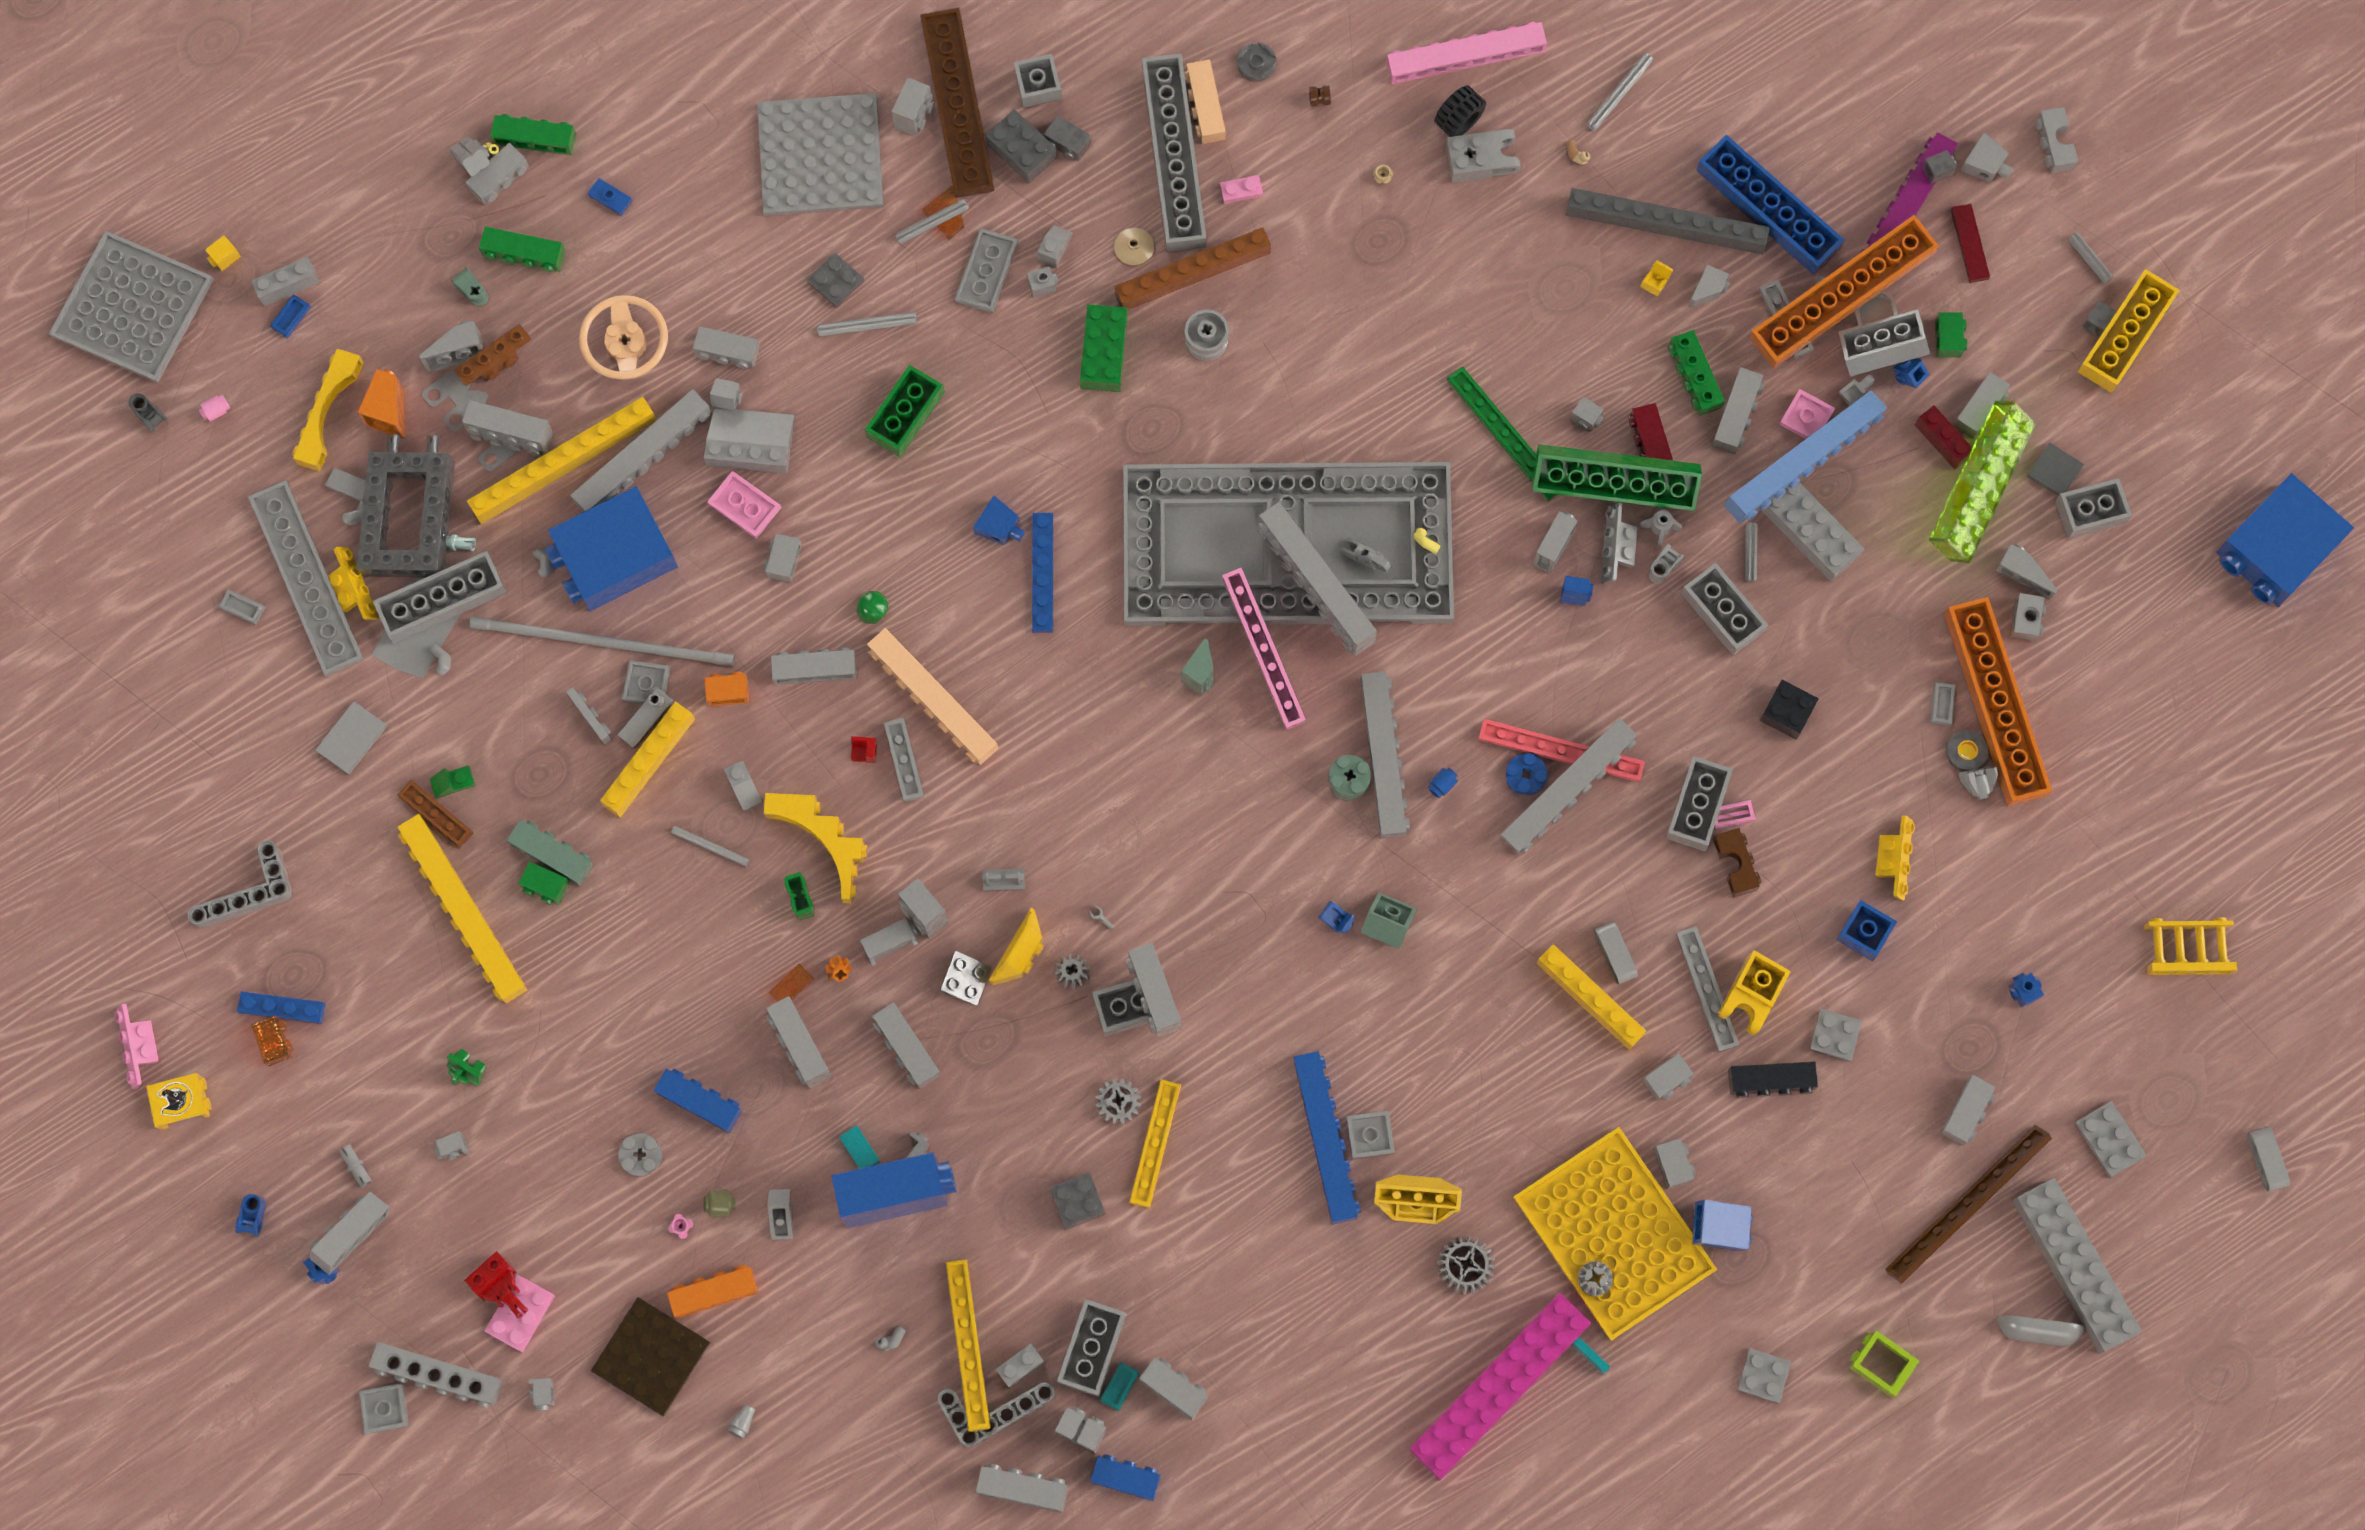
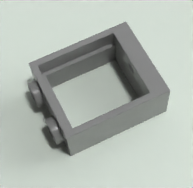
[1533,511,1578,574]

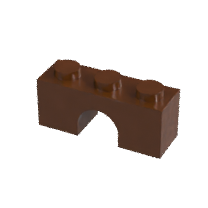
[1713,828,1761,898]

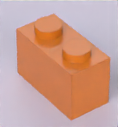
[705,672,750,707]

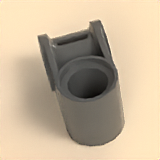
[129,393,167,433]

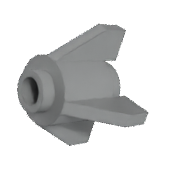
[1640,507,1682,547]
[1958,765,1998,800]

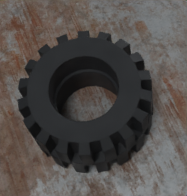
[1434,85,1486,137]

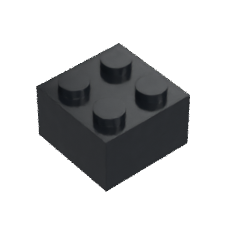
[1760,679,1819,740]

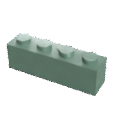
[507,819,594,886]

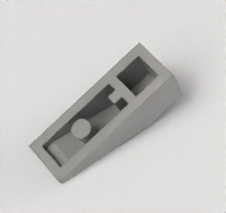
[1996,544,2057,599]

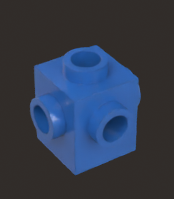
[1892,358,1930,388]
[2009,972,2044,1008]
[303,1257,340,1285]

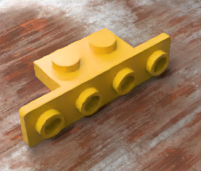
[328,546,380,620]
[1875,815,1915,901]

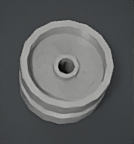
[1184,309,1229,361]

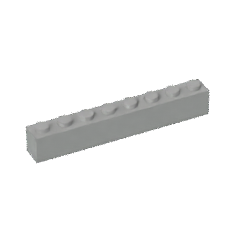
[570,389,712,512]
[1361,671,1410,839]
[1500,718,1638,854]

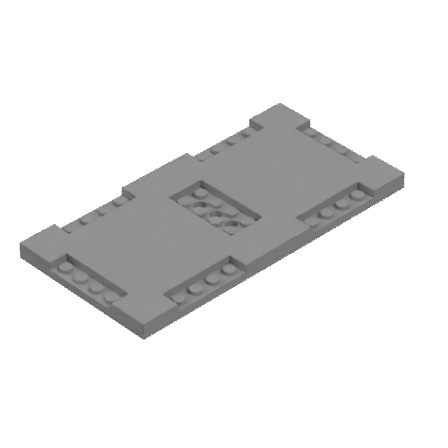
[1123,462,1454,626]

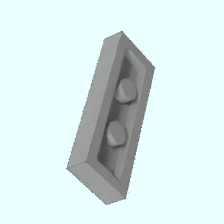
[566,687,611,745]

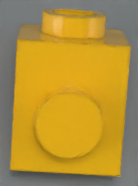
[1640,260,1673,297]

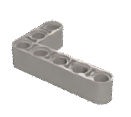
[187,840,292,928]
[938,1383,1055,1448]

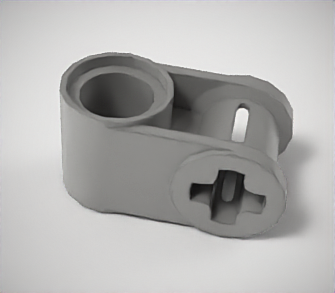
[1648,543,1685,584]

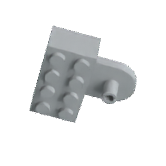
[1839,291,1930,376]

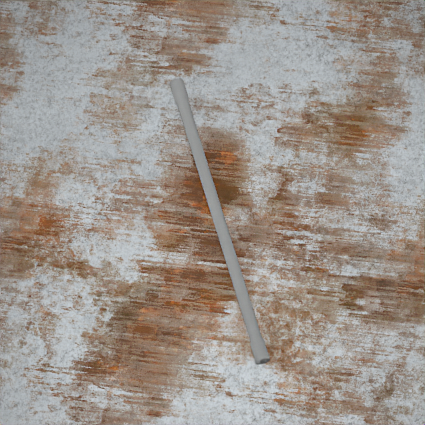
[469,616,735,667]

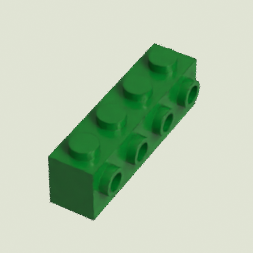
[1668,329,1725,416]

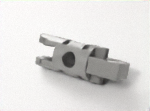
[1340,538,1391,572]

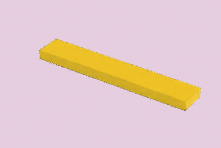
[1129,1079,1181,1208]

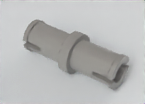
[339,1144,372,1188]

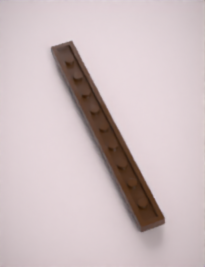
[1885,1125,2052,1284]

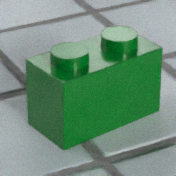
[1935,312,1968,358]
[518,861,570,905]

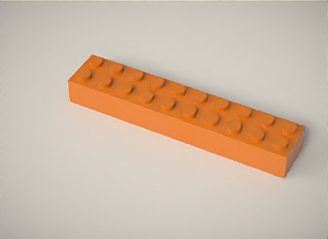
[1749,215,1939,369]
[1944,597,2052,807]

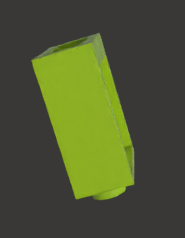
[1849,1330,1920,1398]

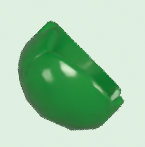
[856,591,889,624]

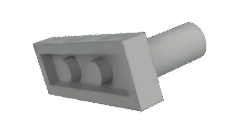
[618,687,674,749]

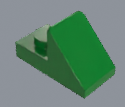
[430,765,476,799]

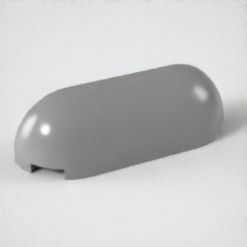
[1997,1316,2084,1347]

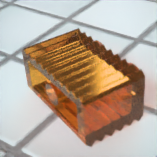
[251,1016,294,1066]

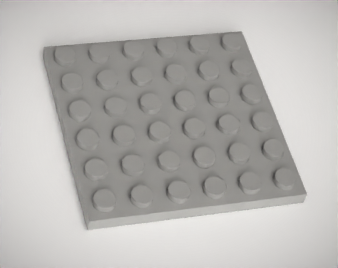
[757,93,884,216]
[49,231,214,383]

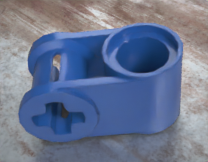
[235,1194,266,1237]

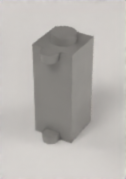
[860,918,918,966]

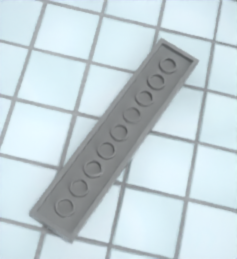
[248,480,364,677]

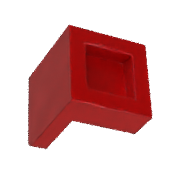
[851,736,877,763]

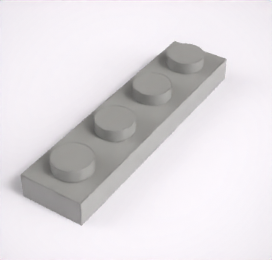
[1759,279,1814,359]
[884,718,924,803]

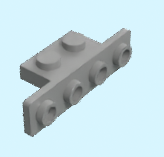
[1601,502,1637,584]

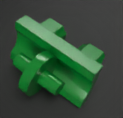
[447,1049,486,1087]

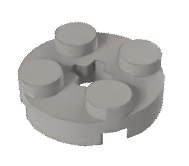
[618,1133,662,1177]

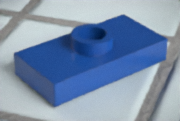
[587,178,632,216]

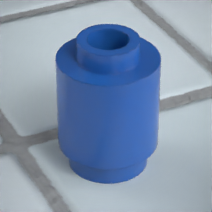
[1427,768,1458,799]

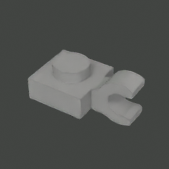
[1839,374,1875,406]

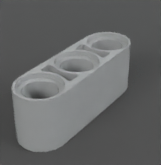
[1594,921,1638,985]
[2247,1127,2290,1192]

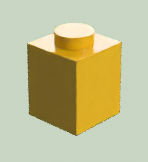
[205,235,241,271]

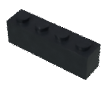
[1728,1062,1818,1098]

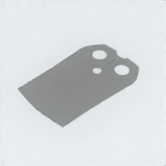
[372,577,461,678]

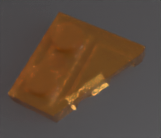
[923,186,964,240]

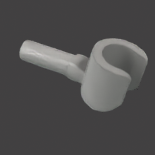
[1087,904,1114,930]

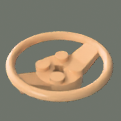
[579,295,668,380]

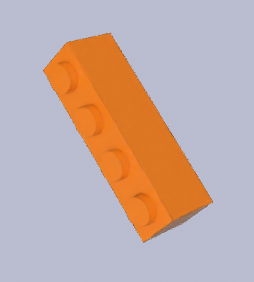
[667,1265,759,1319]

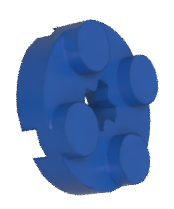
[1506,753,1547,796]

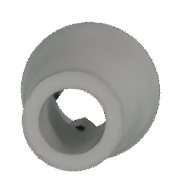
[728,1404,755,1439]

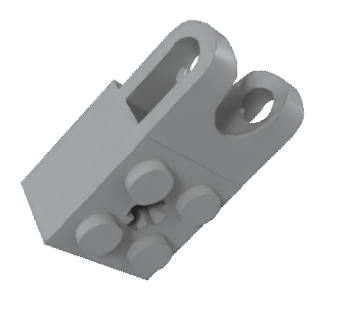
[1446,129,1521,184]

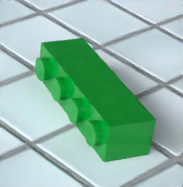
[490,114,576,155]
[479,226,566,272]

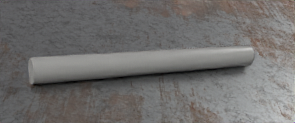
[671,826,750,867]

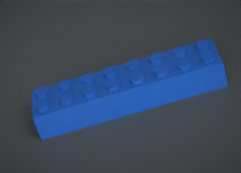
[1696,134,1845,275]

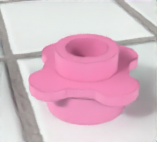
[668,1214,694,1239]

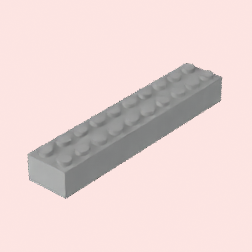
[1142,54,1206,252]

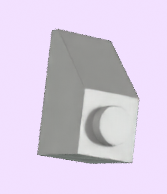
[1038,225,1073,268]
[1689,265,1730,308]
[724,761,763,811]
[767,1189,793,1240]

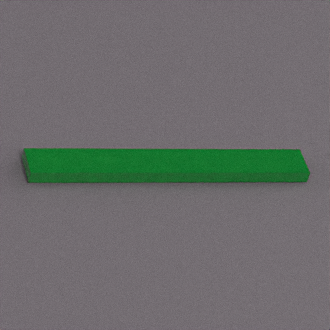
[1447,366,1558,502]

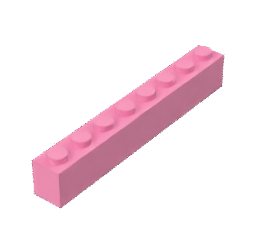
[1386,22,1547,84]
[1222,567,1306,730]

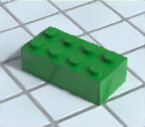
[1080,304,1128,392]
[865,364,945,458]

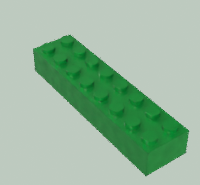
[1532,444,1702,511]

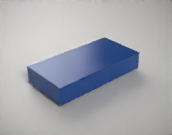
[270,294,311,339]

